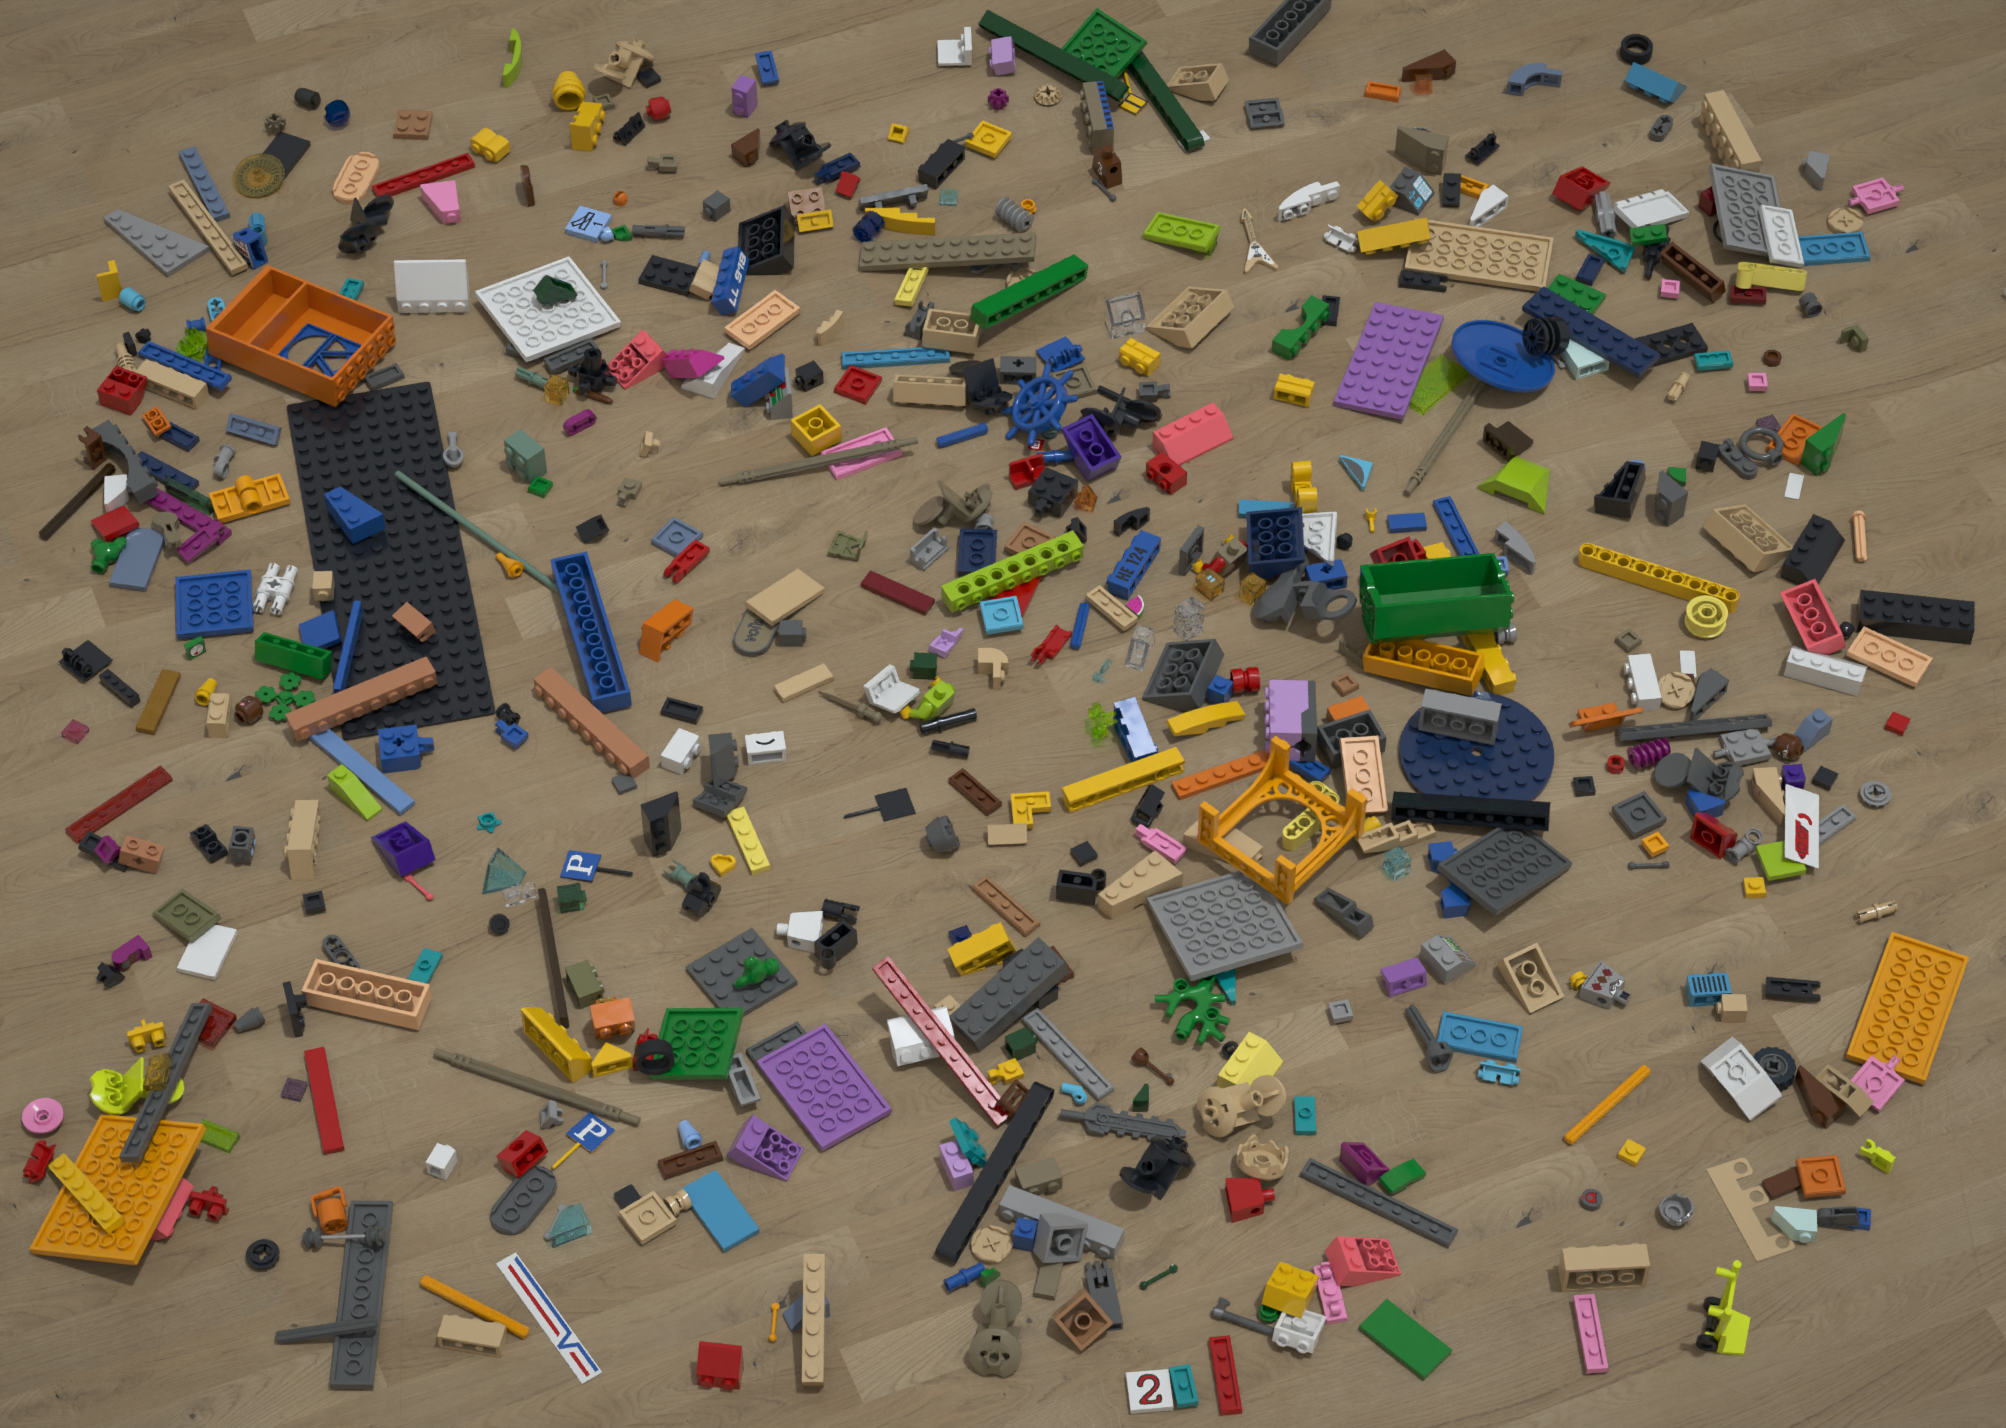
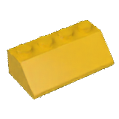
[1357,217,1431,255]
[520,1007,592,1083]

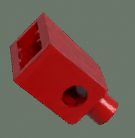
[1225,1178,1275,1223]

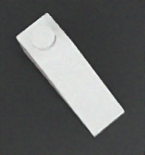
[1469,185,1509,227]

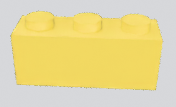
[1217,1032,1283,1088]

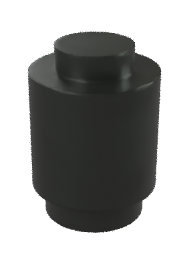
[294,88,321,109]

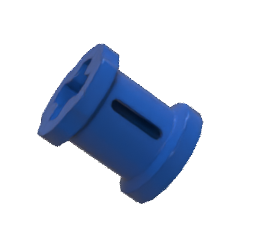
[186,317,206,335]

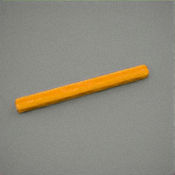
[1564,1065,1651,1145]
[420,1275,530,1339]

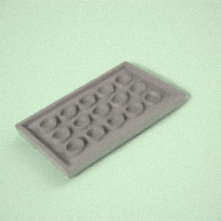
[1709,164,1780,257]

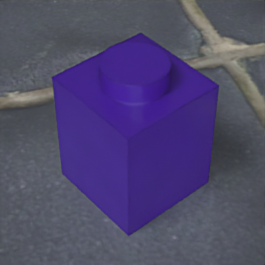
[1780,764,1806,792]

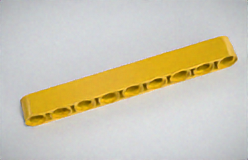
[1578,543,1740,613]

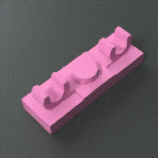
[1313,1262,1347,1324]

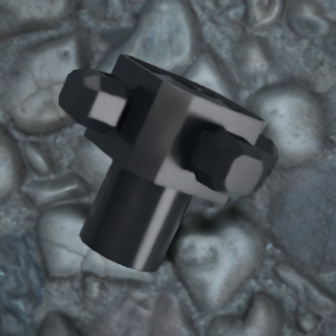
[568,348,617,393]

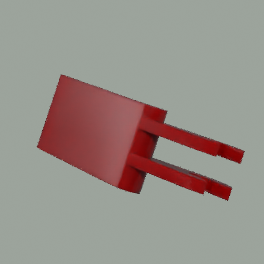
[1031,625,1072,665]

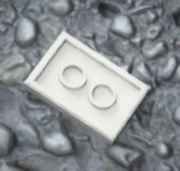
[177,924,238,981]

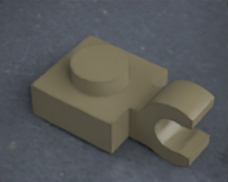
[647,154,677,172]
[618,478,642,507]

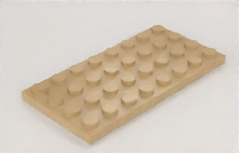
[1404,218,1554,291]

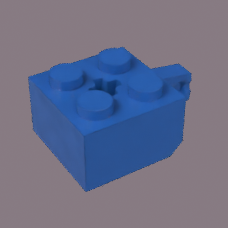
[378,725,434,774]

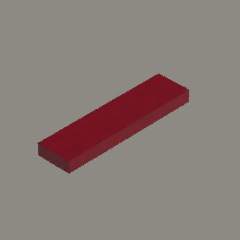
[861,570,935,615]

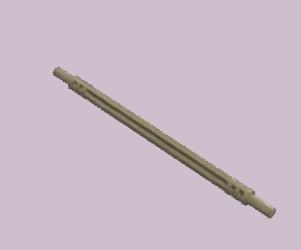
[1403,379,1488,496]
[720,437,918,486]
[433,1048,641,1125]

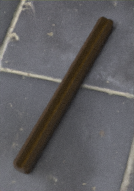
[39,463,116,540]

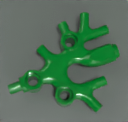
[1155,974,1230,1046]

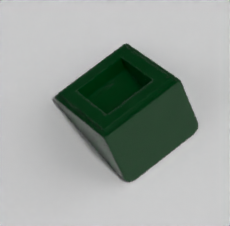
[1132,1084,1149,1112]

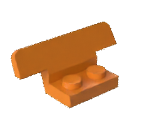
[1568,702,1643,731]

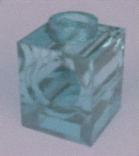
[1383,845,1412,881]

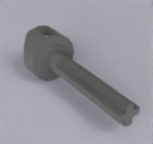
[1405,1004,1454,1072]

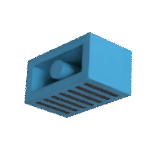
[1685,973,1732,1007]

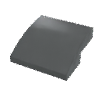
[1244,97,1285,129]
[693,779,747,817]

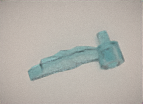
[1092,659,1113,682]

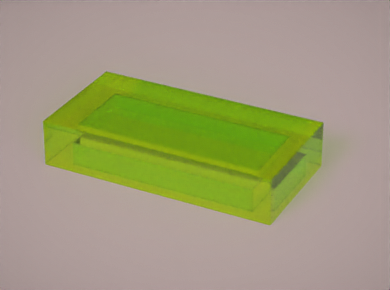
[200,1119,240,1153]

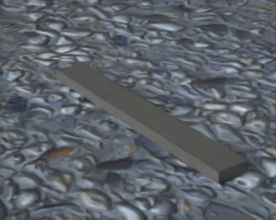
[1617,714,1772,741]
[1300,1158,1458,1248]

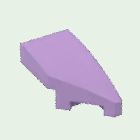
[928,628,963,658]

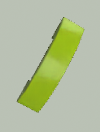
[503,28,523,88]

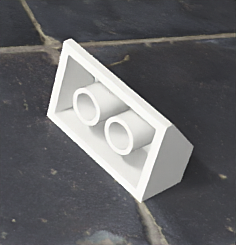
[887,1006,955,1066]

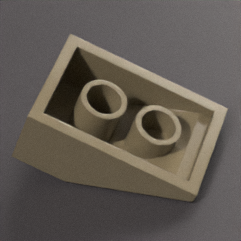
[1395,126,1449,175]

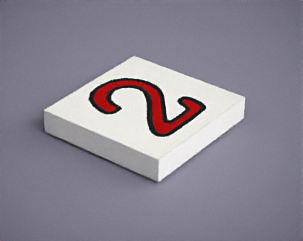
[1126,1369,1174,1414]

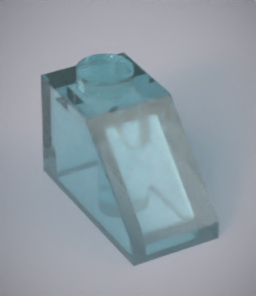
[550,1203,592,1248]

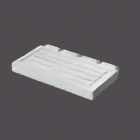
[1613,189,1689,228]

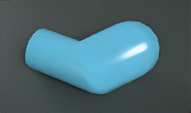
[1061,1082,1087,1104]

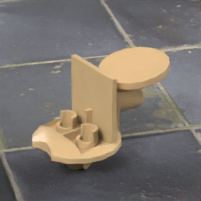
[593,37,655,88]
[1197,1075,1286,1137]

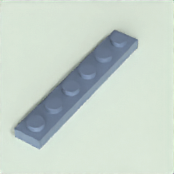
[178,146,230,222]

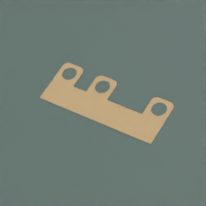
[1706,1158,1795,1261]

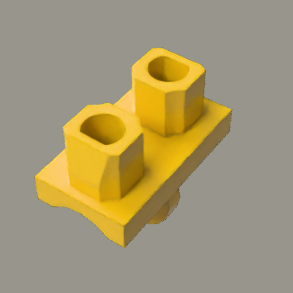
[127,1019,167,1053]

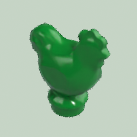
[91,537,127,574]
[734,956,779,989]

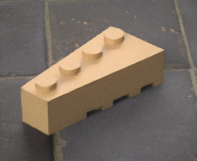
[284,800,321,880]
[1098,851,1183,920]

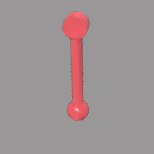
[404,874,433,900]

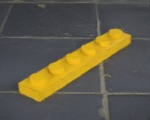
[48,1153,125,1235]

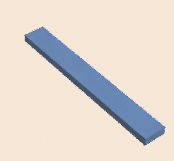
[309,729,415,816]

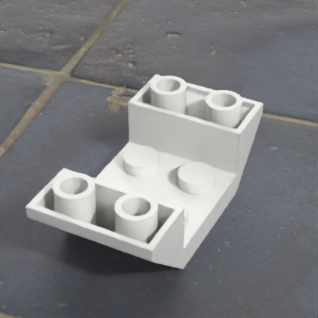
[1700,1037,1783,1121]

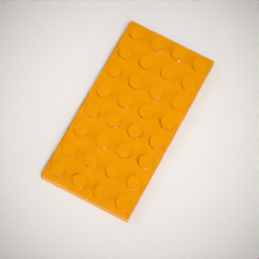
[1846,932,1969,1085]

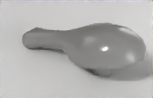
[443,432,464,468]

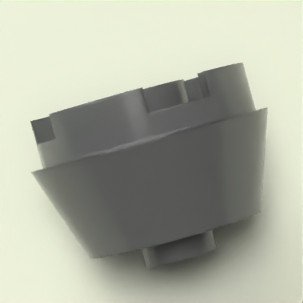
[925,815,960,853]

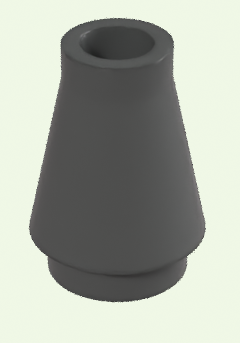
[234,1007,265,1033]

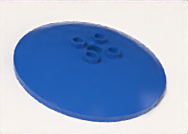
[1451,320,1555,392]

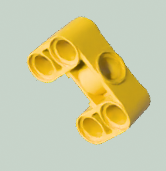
[1290,460,1318,514]

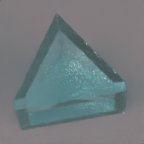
[482,848,526,895]

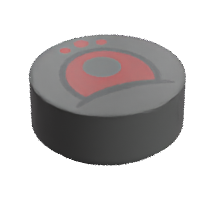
[1581,1189,1602,1210]

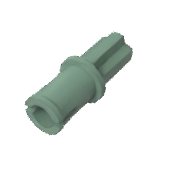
[515,367,551,390]

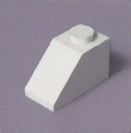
[104,474,131,513]

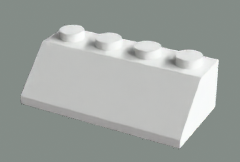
[1784,646,1868,697]

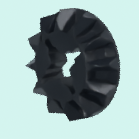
[246,1239,280,1271]

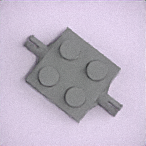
[1713,728,1776,766]

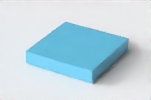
[980,596,1024,635]

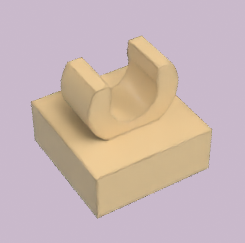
[639,431,660,457]

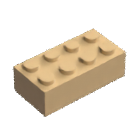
[1558,1243,1650,1292]

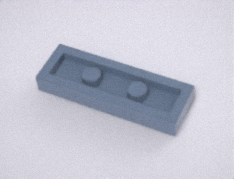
[226,413,282,445]

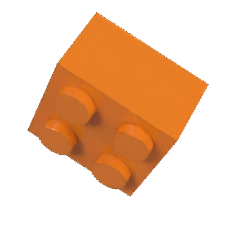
[590,997,635,1040]

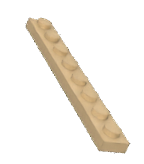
[168,179,248,275]

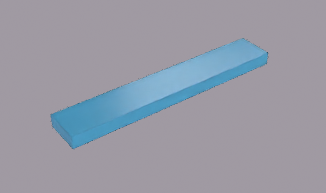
[841,347,950,370]

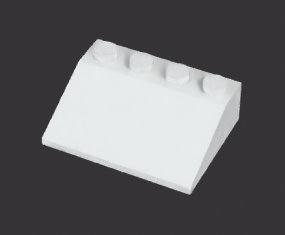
[394,259,471,313]

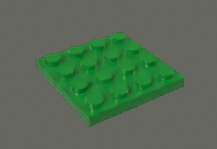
[1061,8,1148,78]
[649,1008,744,1080]

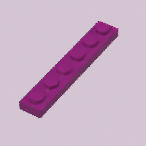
[144,487,232,546]

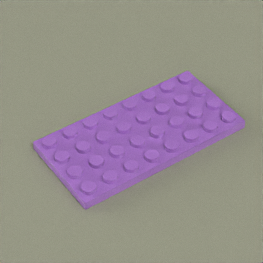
[1334,302,1444,420]

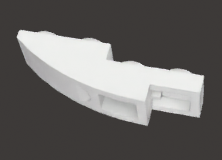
[1278,181,1340,222]

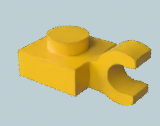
[987,1058,1024,1085]

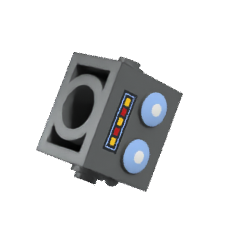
[228,826,256,863]

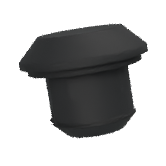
[135,328,151,343]
[1336,533,1353,549]

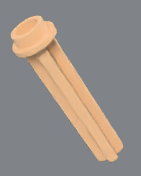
[1851,510,1867,562]

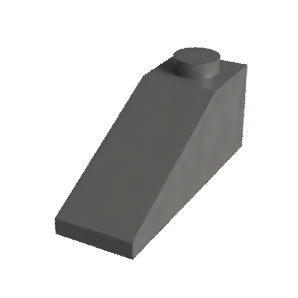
[1689,668,1729,721]

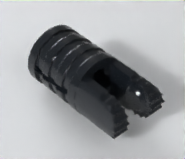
[822,898,860,923]

